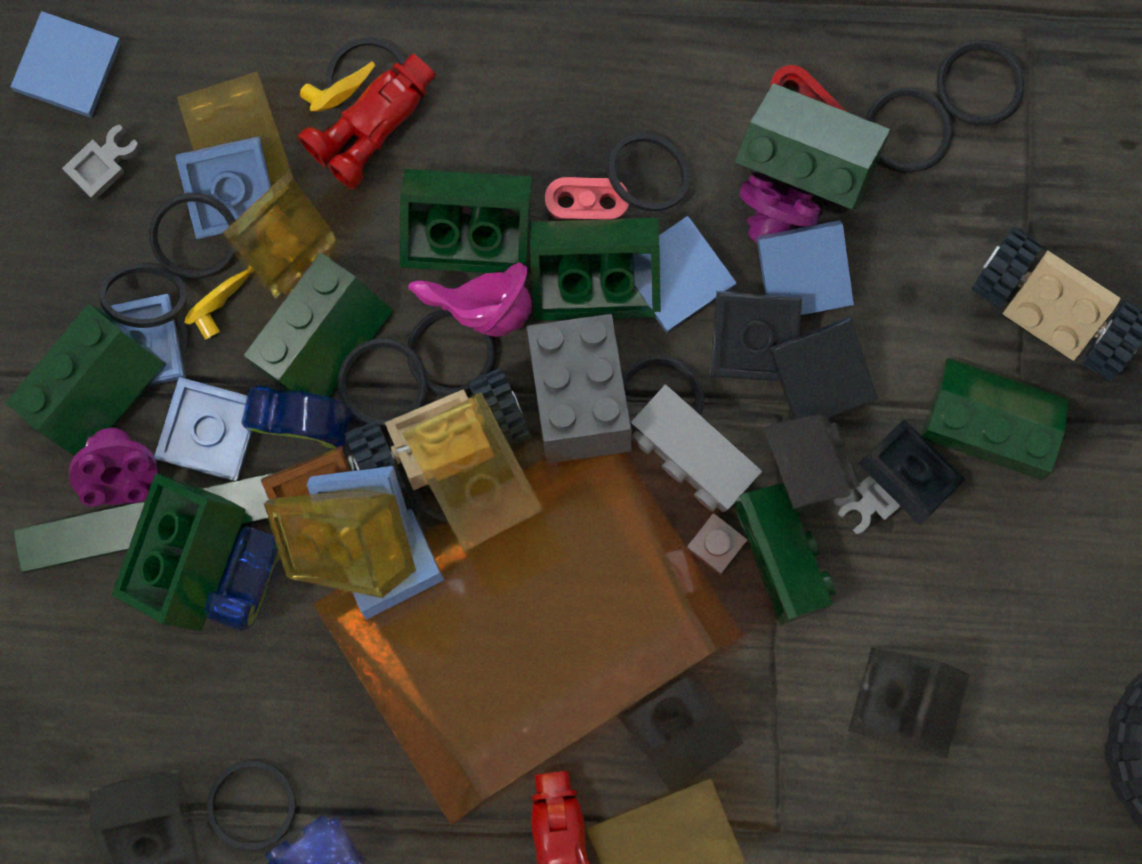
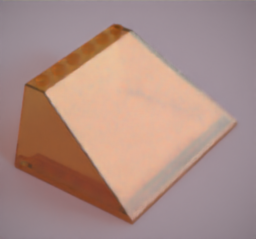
[313,453,744,825]

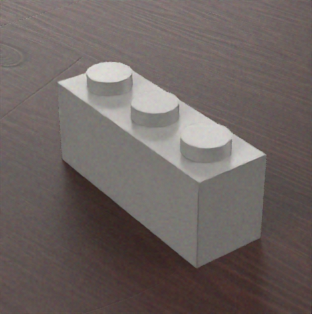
[630,384,762,513]

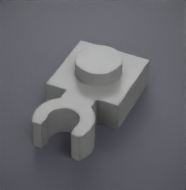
[62,124,141,201]
[838,476,901,534]

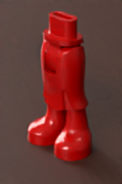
[297,54,436,191]
[531,771,591,864]

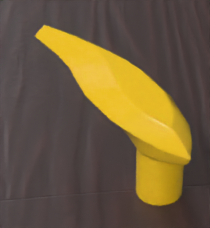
[300,61,375,112]
[184,270,250,340]

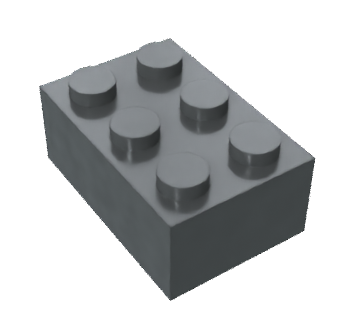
[527,314,632,464]

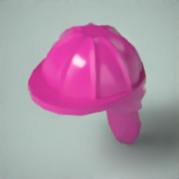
[408,262,532,337]

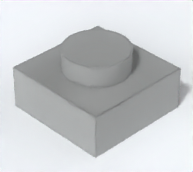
[686,513,747,575]

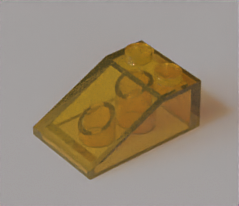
[176,71,301,209]
[223,173,336,298]
[402,393,543,552]
[263,489,416,598]
[587,778,745,864]

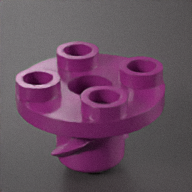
[739,172,822,243]
[69,428,158,507]

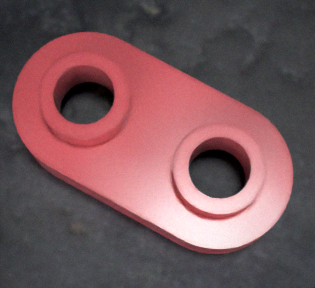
[545,177,629,221]

